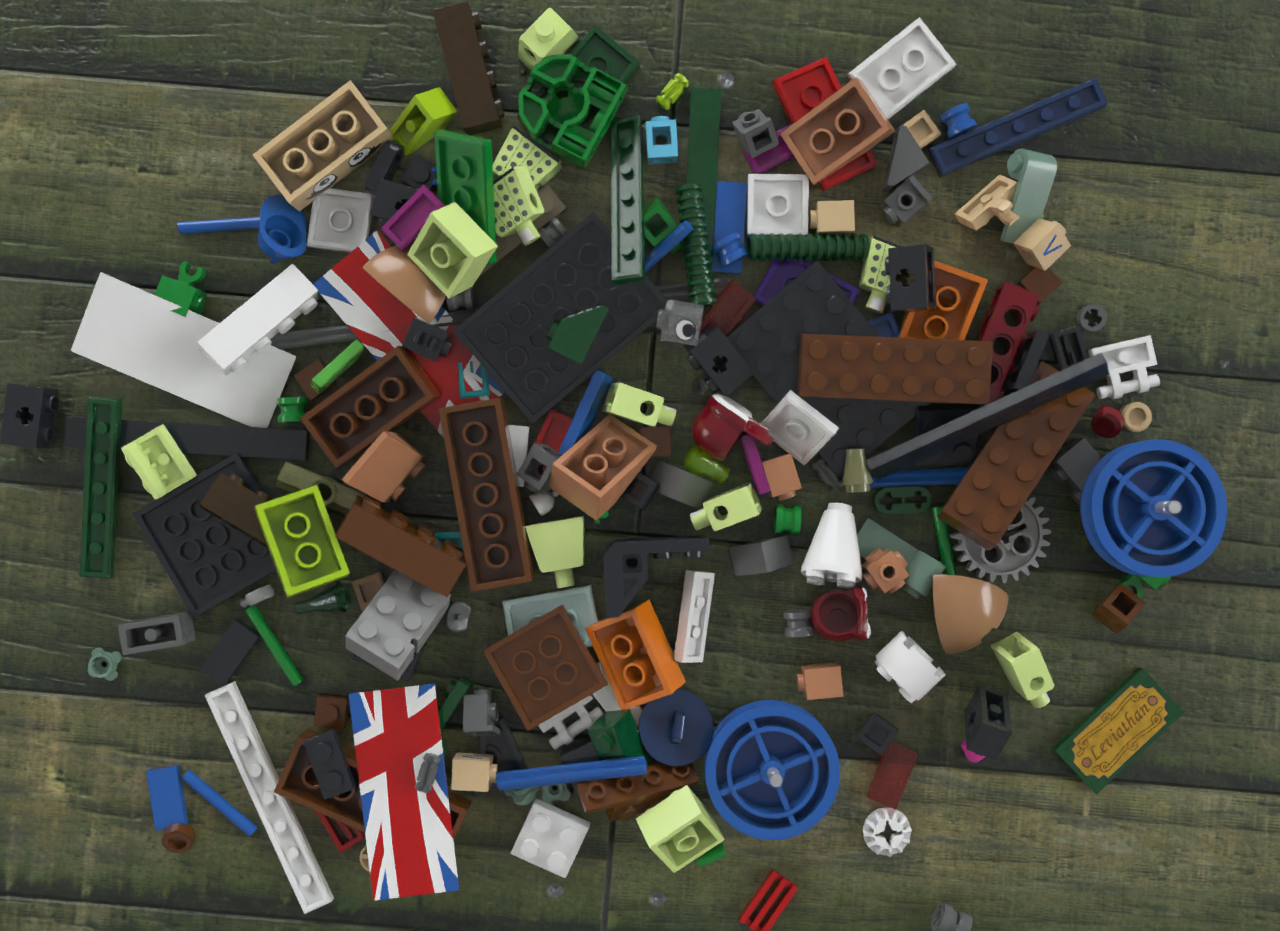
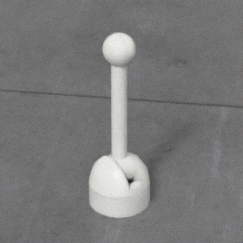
[529,491,559,516]

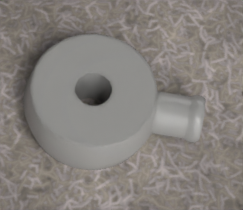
[240,584,275,608]

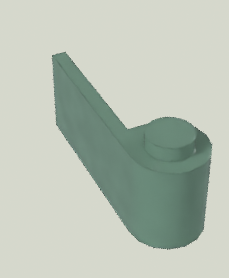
[1000,148,1057,243]
[857,517,946,599]

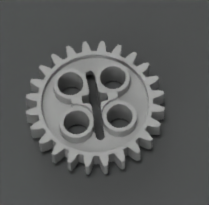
[950,497,1051,583]

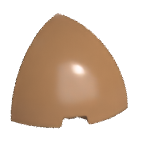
[362,244,446,324]
[933,575,1009,654]

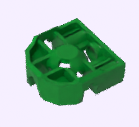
[519,54,628,170]

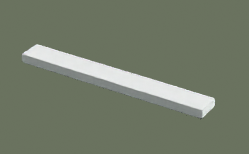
[205,681,334,914]

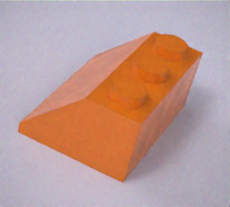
[585,599,686,710]

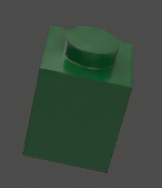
[546,304,609,364]
[588,709,650,765]

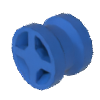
[939,103,977,139]
[711,232,749,268]

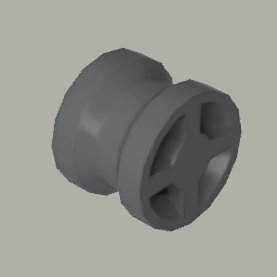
[537,217,568,249]
[446,286,475,312]
[783,609,815,637]

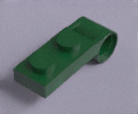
[438,676,472,756]

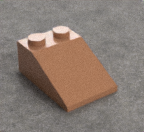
[780,77,895,185]
[549,414,657,521]
[342,431,428,503]

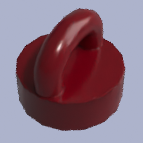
[1091,405,1124,438]

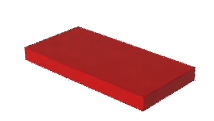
[771,57,878,192]

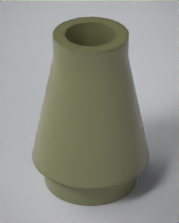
[842,448,873,493]

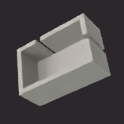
[345,570,451,681]

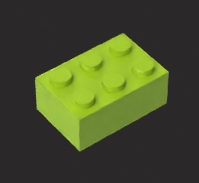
[255,485,350,598]

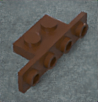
[576,763,699,822]

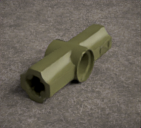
[276,461,367,515]

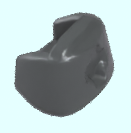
[445,600,471,632]

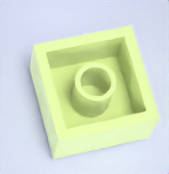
[407,202,498,299]
[636,785,725,873]

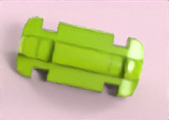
[656,73,689,110]

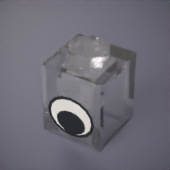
[656,300,704,346]

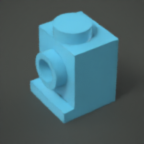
[645,116,678,165]

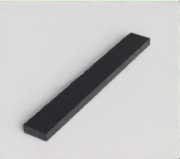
[866,353,1110,480]
[64,416,309,460]

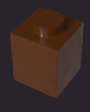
[1091,583,1146,634]

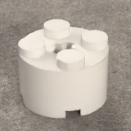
[875,631,946,703]

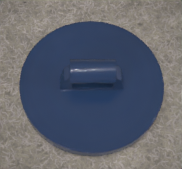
[638,689,713,766]

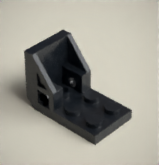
[603,535,710,618]

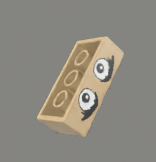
[253,80,395,212]

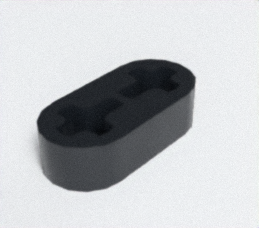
[365,140,405,196]

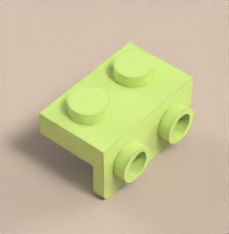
[121,424,197,500]

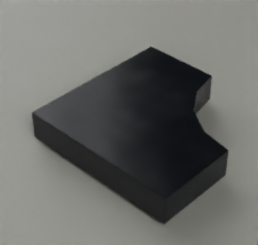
[471,716,529,797]

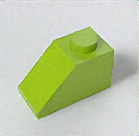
[389,87,458,156]

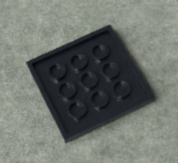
[133,453,277,618]

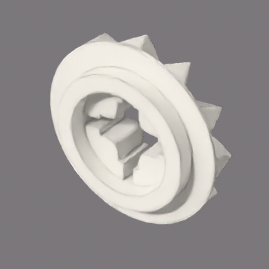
[863,807,912,857]

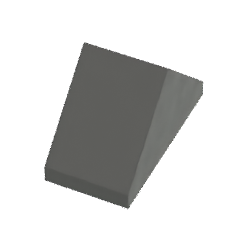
[882,125,929,192]
[650,460,713,510]
[729,534,794,576]

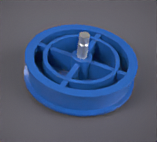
[1080,439,1227,577]
[704,700,840,840]

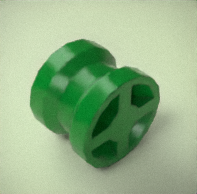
[277,397,308,423]
[773,504,801,535]

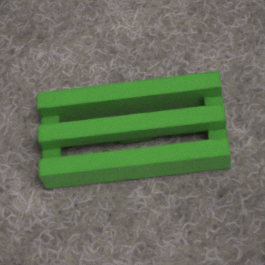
[311,339,364,394]

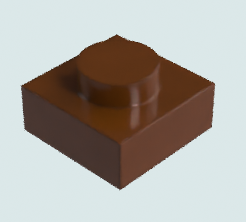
[314,694,349,730]

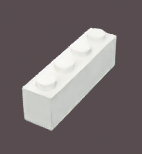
[197,264,319,376]

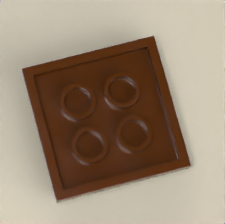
[483,605,608,731]

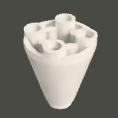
[801,503,863,589]

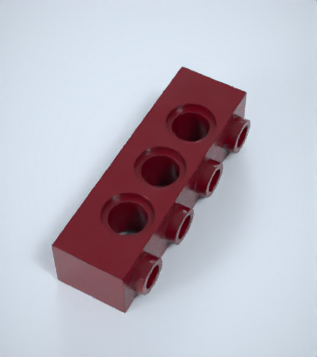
[975,281,1040,407]

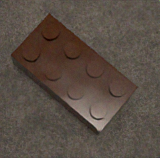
[300,346,442,468]
[335,495,466,597]

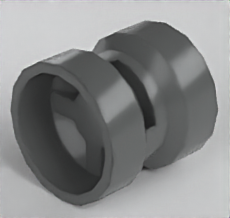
[931,902,973,931]

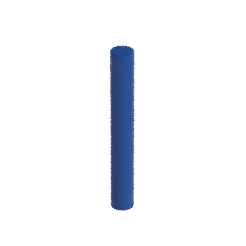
[178,217,260,234]
[645,220,693,273]
[181,769,258,837]

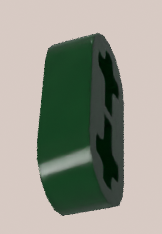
[872,486,932,515]

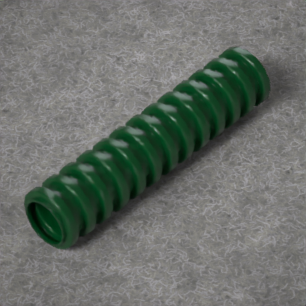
[675,183,717,309]
[746,233,870,261]

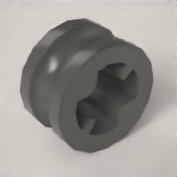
[1076,304,1107,332]

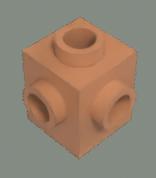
[861,548,909,593]

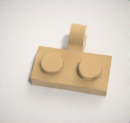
[955,174,1019,231]

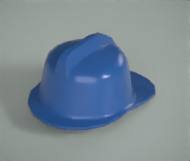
[257,195,307,264]

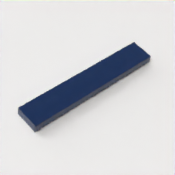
[928,77,1108,178]

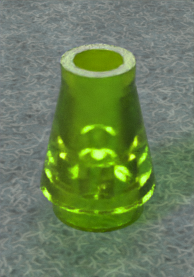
[683,445,730,483]

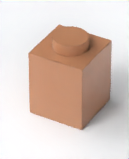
[762,453,802,501]
[796,662,844,700]

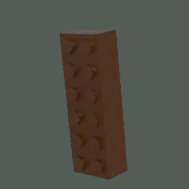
[797,334,993,405]
[937,361,1096,551]
[438,398,535,592]
[274,729,472,841]

